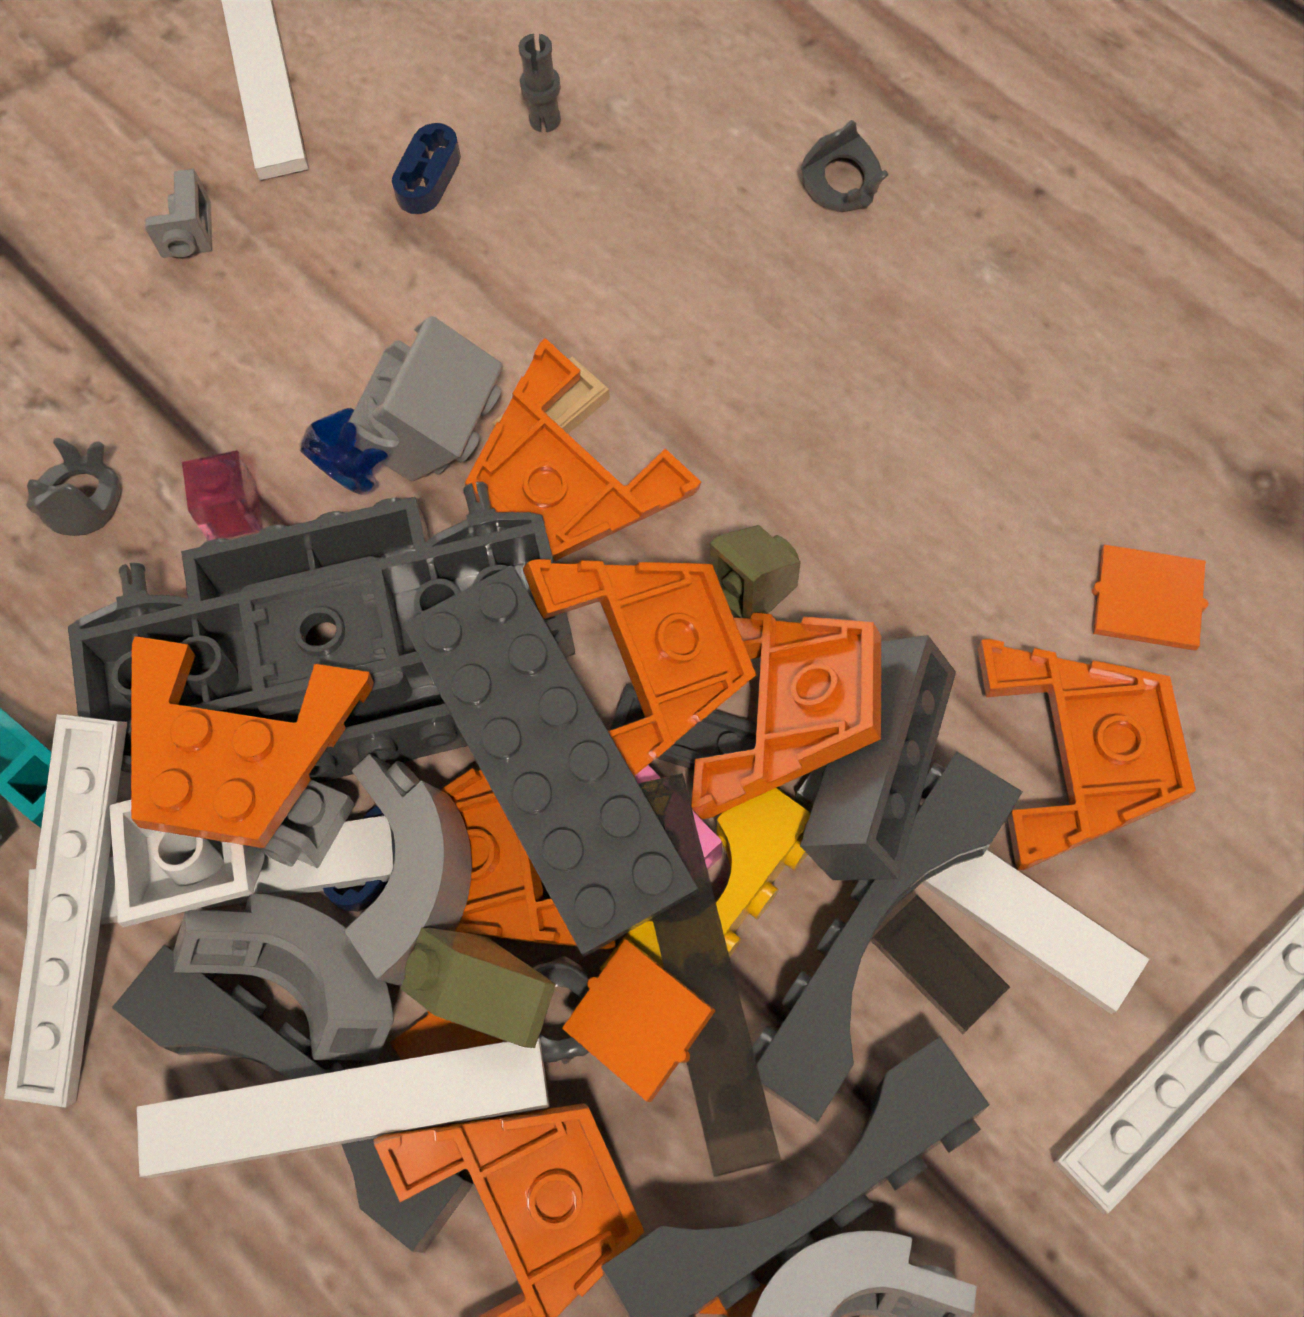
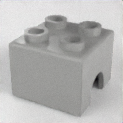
[342,316,503,481]

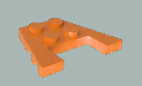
[465,338,702,562]
[523,559,756,777]
[691,613,881,820]
[131,636,374,848]
[978,639,1196,870]
[440,768,616,949]
[373,1103,645,1317]

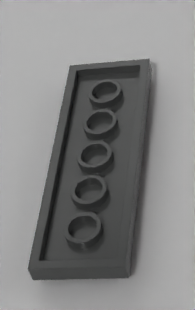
[401,565,698,957]

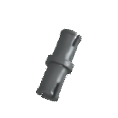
[518,34,561,132]

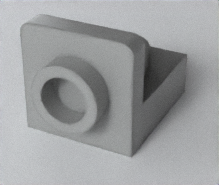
[145,169,213,258]
[259,780,355,868]

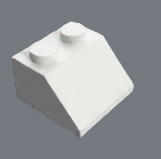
[109,800,265,927]

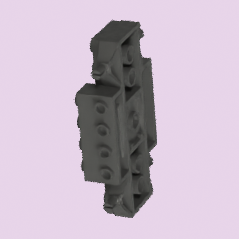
[68,482,575,783]

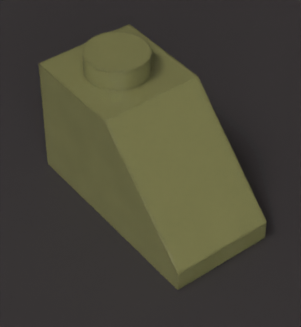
[710,525,801,619]
[401,927,556,1048]

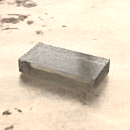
[871,895,1010,1035]

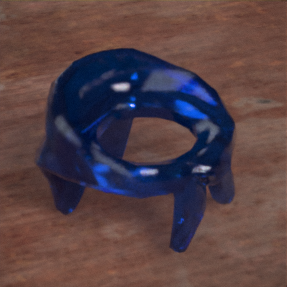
[299,408,388,495]

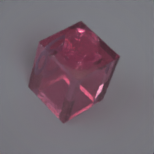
[182,450,263,541]

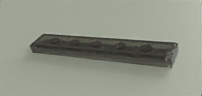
[638,773,781,1178]

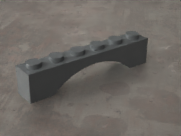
[746,751,1023,1125]
[112,944,473,1253]
[601,1036,990,1317]

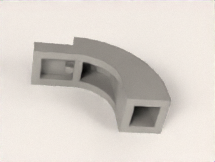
[344,754,472,986]
[173,893,394,1060]
[751,1231,977,1317]

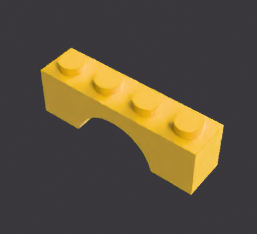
[599,788,811,997]

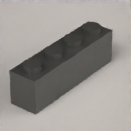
[800,635,956,881]

